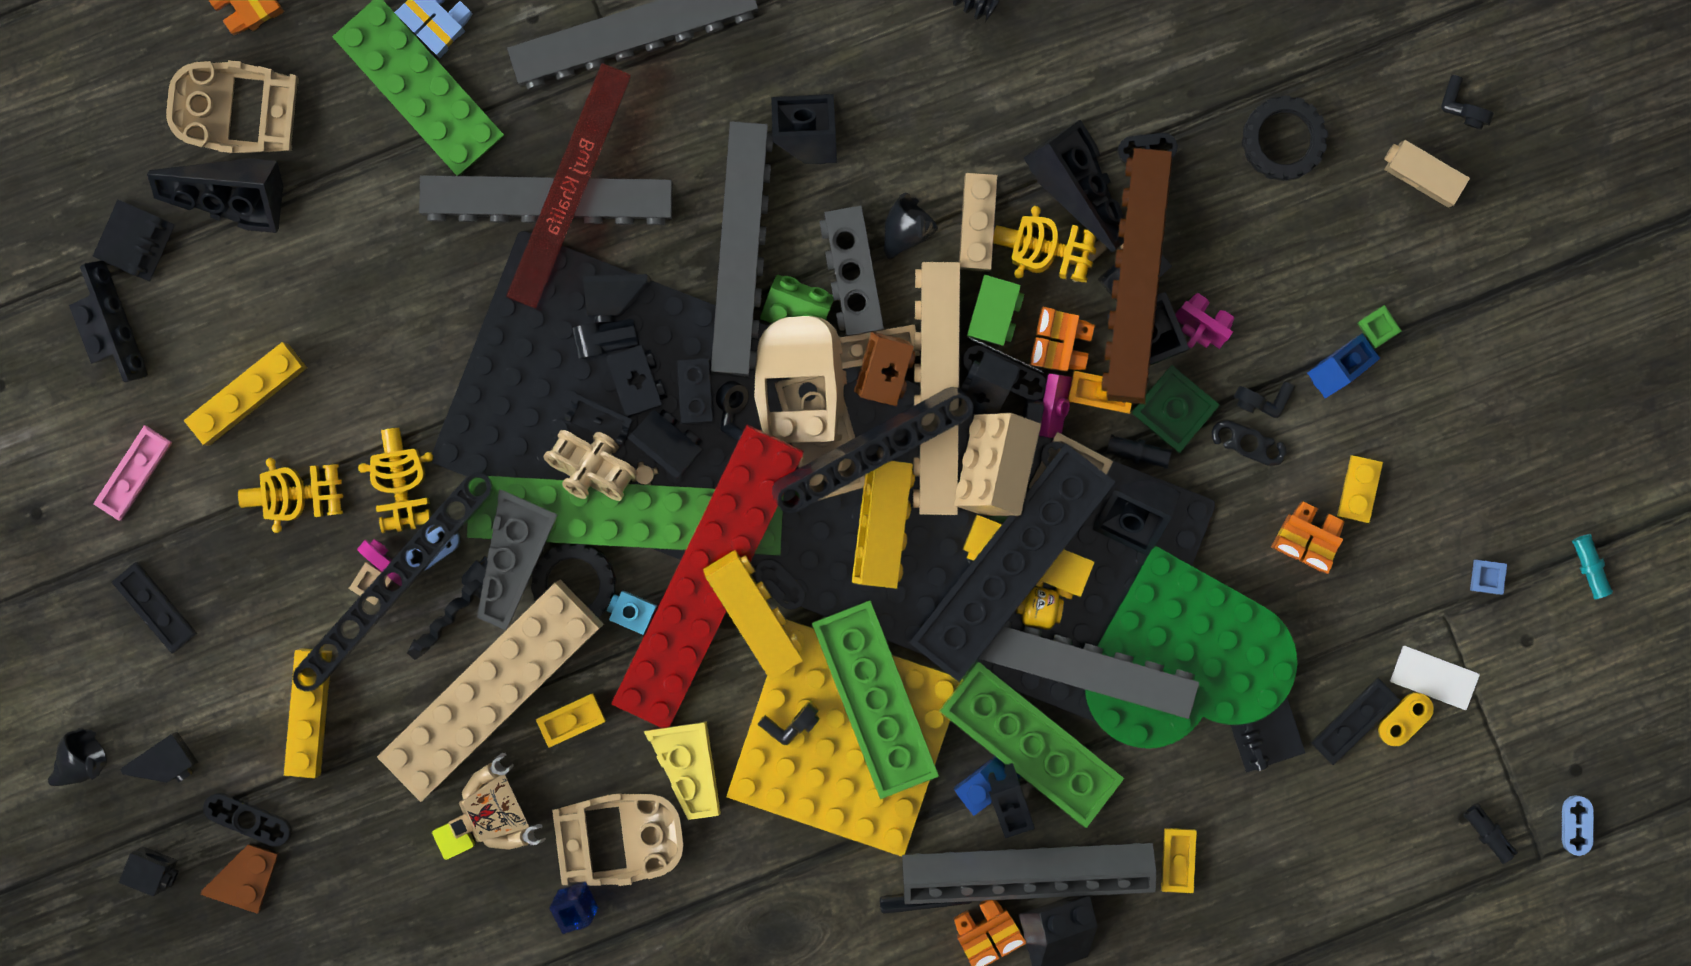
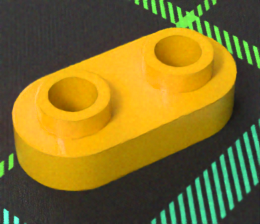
[1378,693,1434,746]

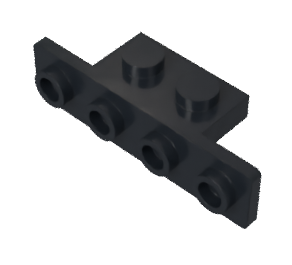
[69,260,148,383]

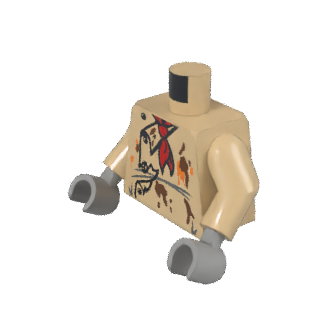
[448,753,546,850]

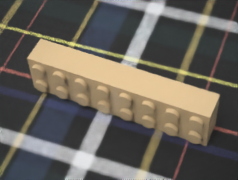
[377,579,604,802]

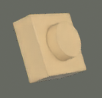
[349,562,392,605]

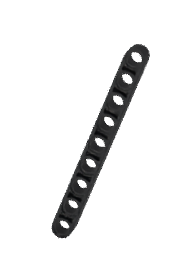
[293,472,493,692]

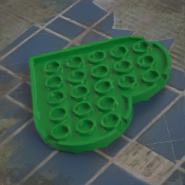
[1085,546,1297,749]

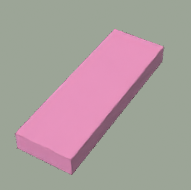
[93,425,173,521]

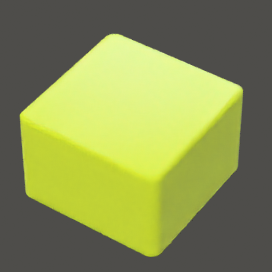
[432,823,475,860]

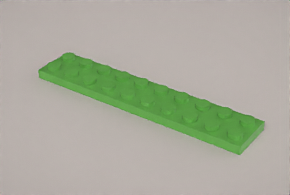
[467,476,784,555]

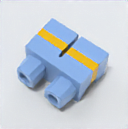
[394,0,473,58]

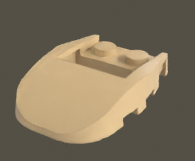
[166,60,299,154]
[754,316,847,443]
[552,793,683,886]

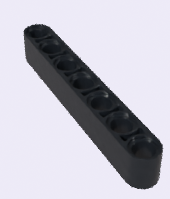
[772,387,973,513]

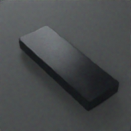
[112,562,198,654]
[1310,678,1401,765]

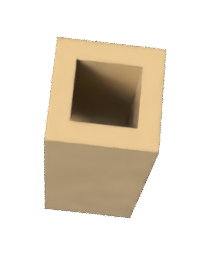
[1384,140,1470,208]

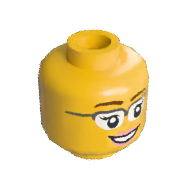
[1016,587,1064,630]

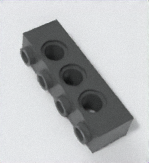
[820,205,884,336]

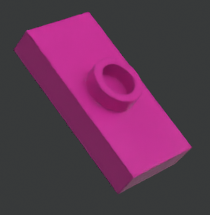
[1039,373,1072,438]

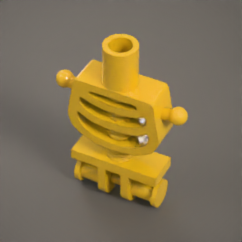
[993,206,1097,282]
[358,427,433,533]
[238,457,343,533]

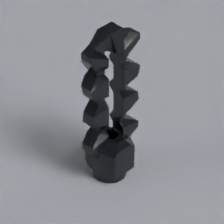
[407,556,488,660]

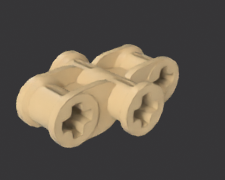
[544,430,638,501]

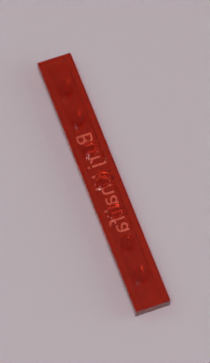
[506,63,632,309]

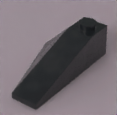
[1024,120,1125,252]
[147,158,283,233]

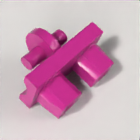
[1175,293,1234,349]

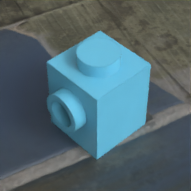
[607,590,658,635]

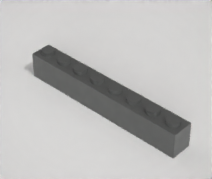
[507,0,759,90]
[711,121,773,377]
[419,175,673,225]
[978,621,1200,719]
[902,843,1156,904]

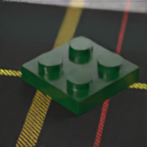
[1131,365,1219,453]

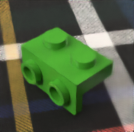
[760,275,834,324]

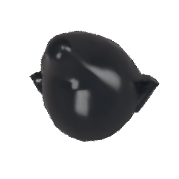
[884,193,938,260]
[48,728,107,786]

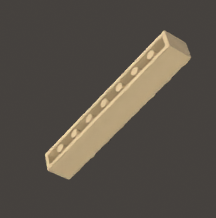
[913,262,960,515]

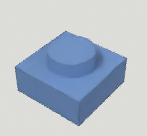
[1470,560,1507,595]

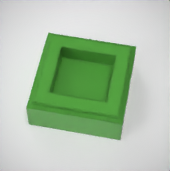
[1357,305,1401,349]

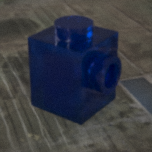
[549,882,598,934]

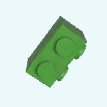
[966,275,1024,347]

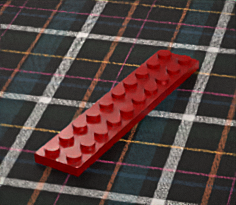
[611,424,804,729]

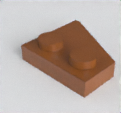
[200,843,279,914]

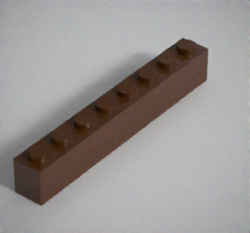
[1101,148,1173,404]

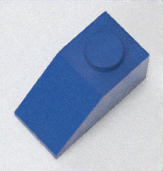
[1307,333,1380,398]
[954,757,1020,816]

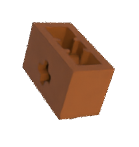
[854,331,915,406]

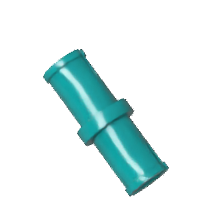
[1572,534,1613,599]

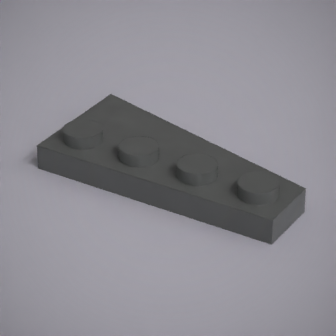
[477,489,558,630]

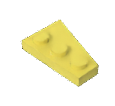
[644,722,721,820]

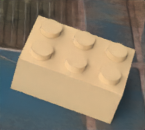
[954,413,1041,516]

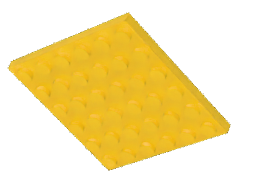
[726,619,963,857]

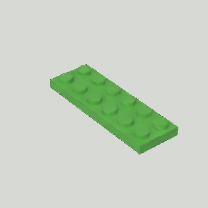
[332,0,505,176]
[812,600,939,799]
[939,662,1124,828]

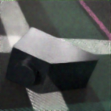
[120,732,198,783]

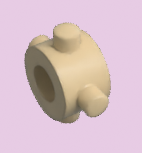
[632,461,658,485]

